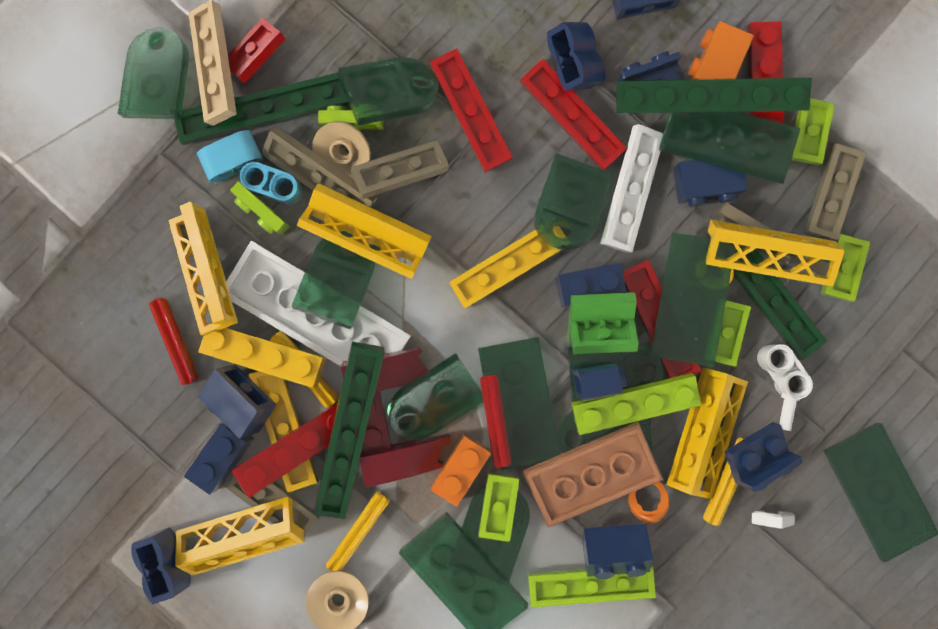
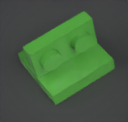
[567,292,639,354]

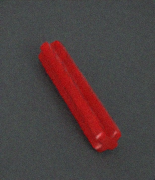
[149,298,199,385]
[480,375,511,468]

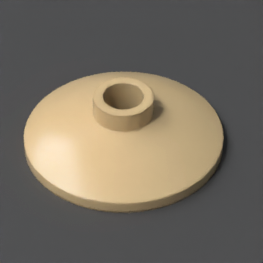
[312,121,371,180]
[306,571,369,629]

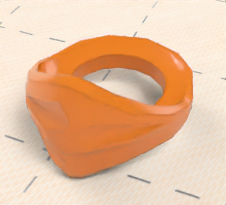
[628,481,670,524]

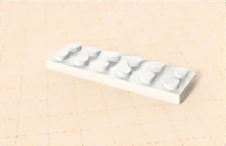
[226,241,411,366]

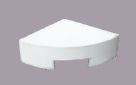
[752,510,795,529]

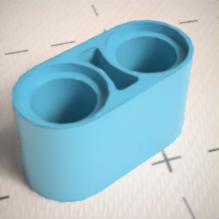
[196,130,263,183]
[240,162,303,205]

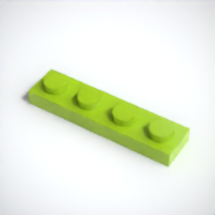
[571,373,701,435]
[528,566,656,608]

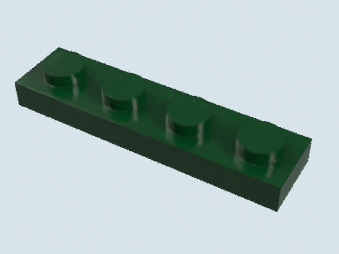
[734,246,828,360]

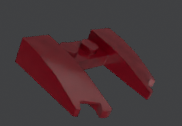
[341,347,451,487]

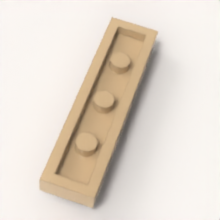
[188,0,237,126]

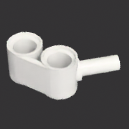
[757,344,813,431]

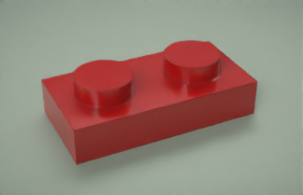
[228,17,286,84]

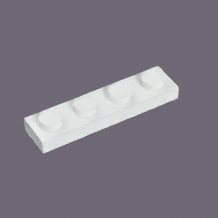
[600,124,665,253]

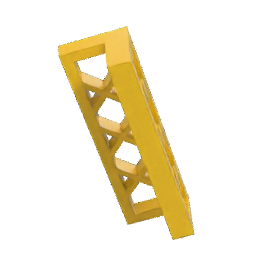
[297,183,432,279]
[168,202,238,336]
[705,220,845,286]
[666,367,748,499]
[175,496,305,576]

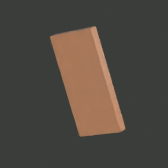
[523,421,663,528]

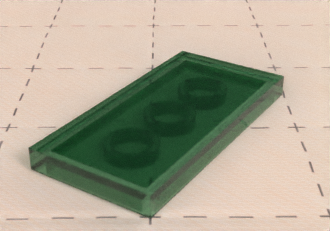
[659,112,800,184]
[650,232,735,367]
[478,337,561,470]
[823,422,938,562]
[399,512,528,629]

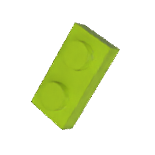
[788,98,835,166]
[318,106,384,130]
[230,181,290,235]
[821,234,870,302]
[703,299,751,367]
[478,473,519,542]

